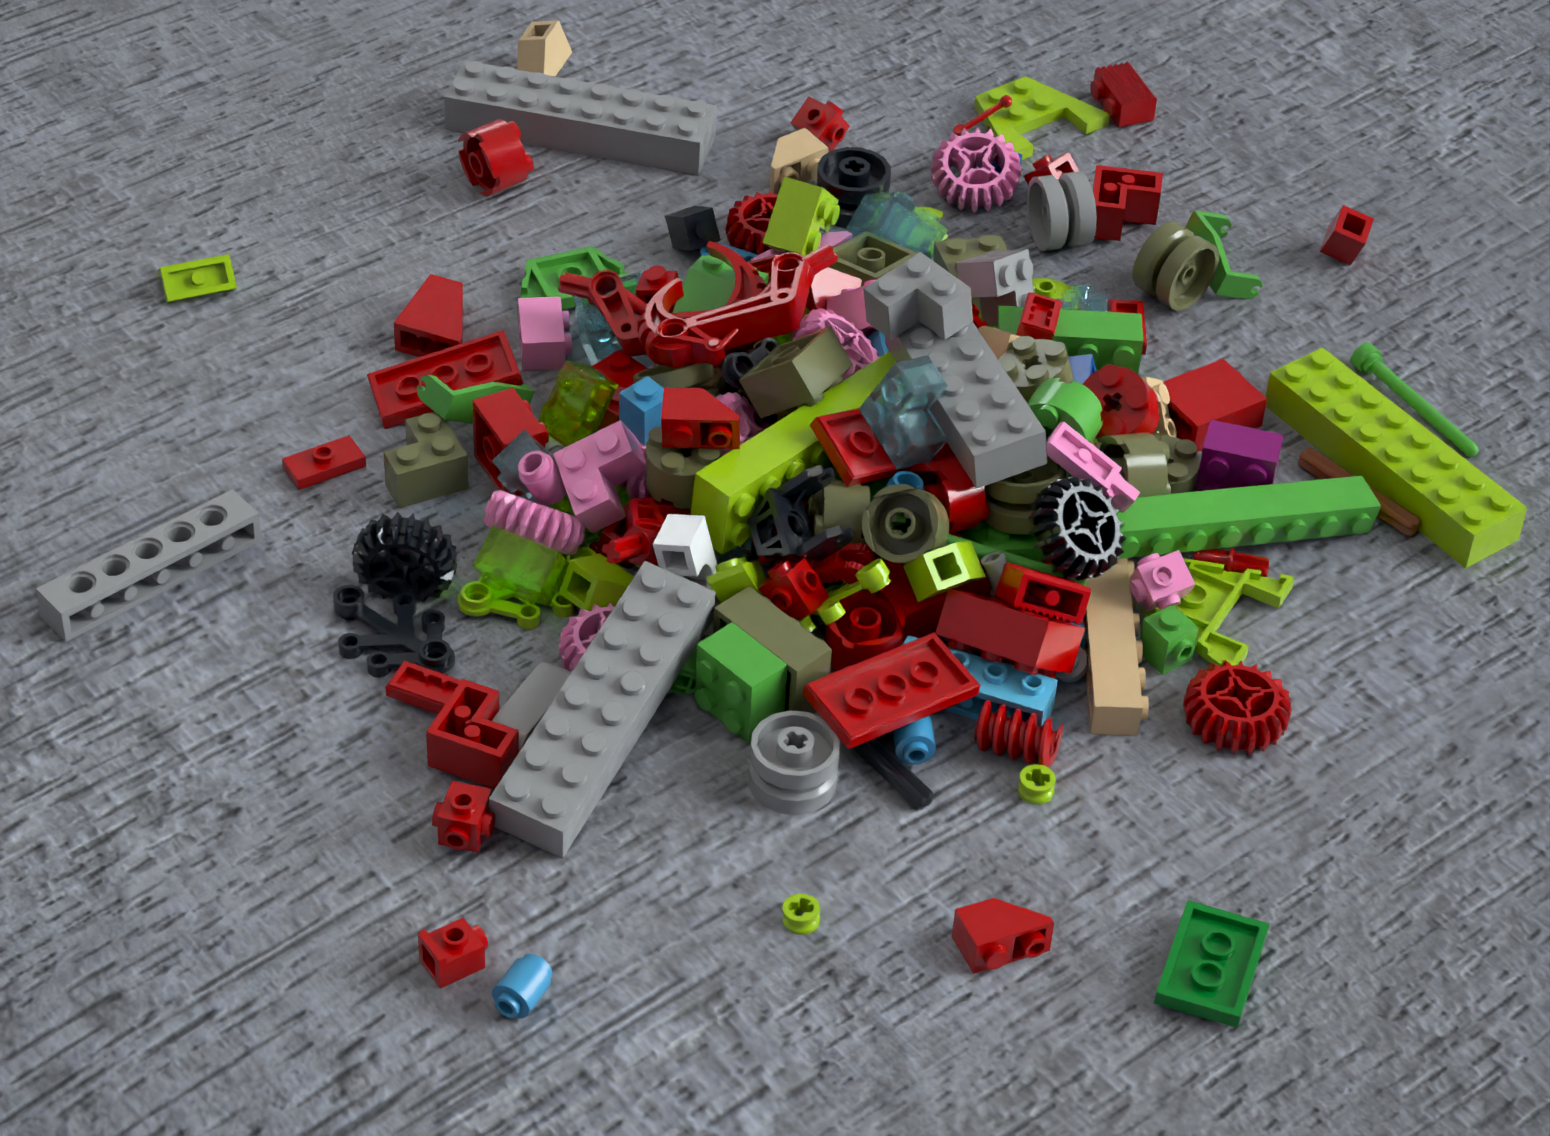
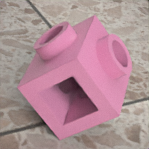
[1129,550,1195,612]

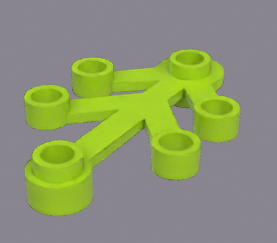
[457,544,596,629]
[798,558,891,632]

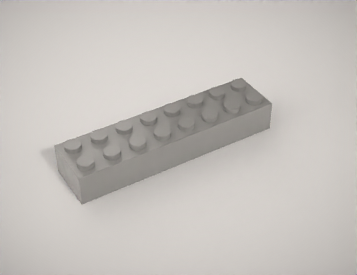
[444,60,717,175]
[489,561,716,858]

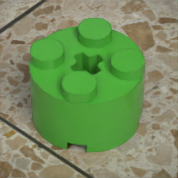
[1027,378,1103,443]

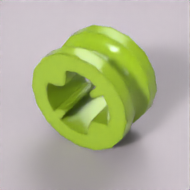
[1018,764,1056,805]
[782,893,820,935]

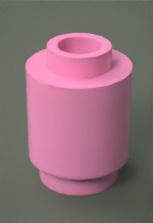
[518,451,567,506]

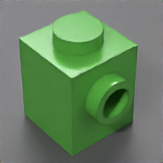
[1140,604,1198,675]

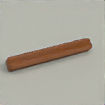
[1298,448,1422,537]

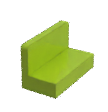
[156,254,237,303]

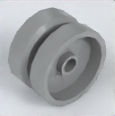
[1027,172,1097,251]
[749,710,840,815]

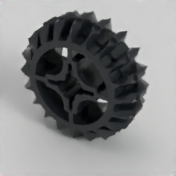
[1028,476,1127,581]
[352,511,457,603]

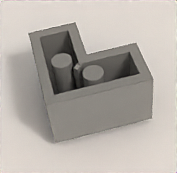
[956,249,1033,326]
[863,252,973,340]

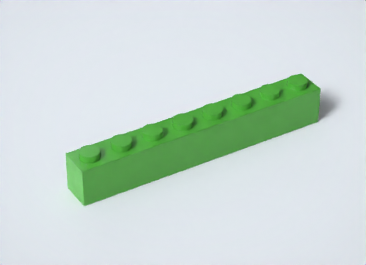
[1114,476,1381,559]

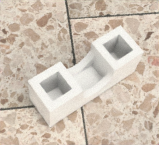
[653,514,721,635]

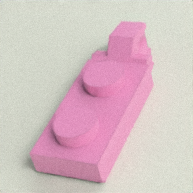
[1046,422,1140,512]

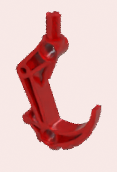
[558,241,767,368]
[639,244,838,368]
[602,498,775,566]

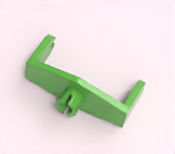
[1185,210,1263,299]
[417,375,535,424]

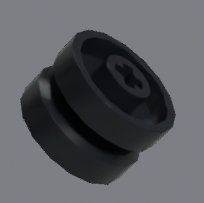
[817,147,891,229]

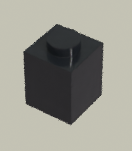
[665,206,721,251]

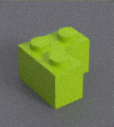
[763,176,840,257]

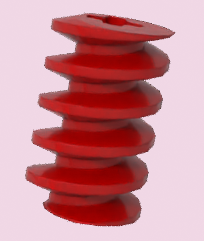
[974,700,1063,767]

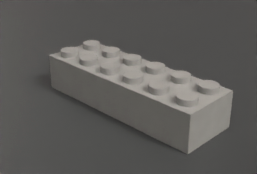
[885,322,1047,489]

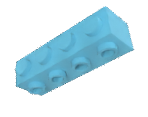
[903,635,1058,727]

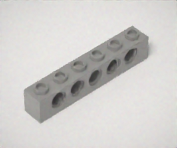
[36,489,261,642]

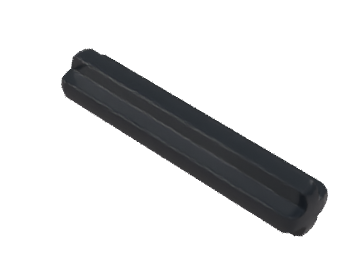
[853,738,933,810]

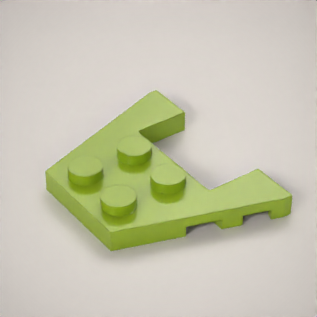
[974,76,1110,160]
[1142,558,1295,667]

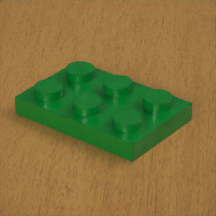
[1154,900,1270,1028]

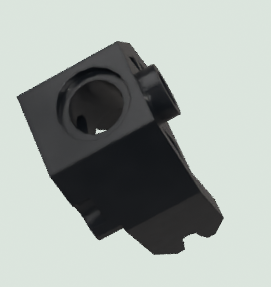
[747,465,854,562]

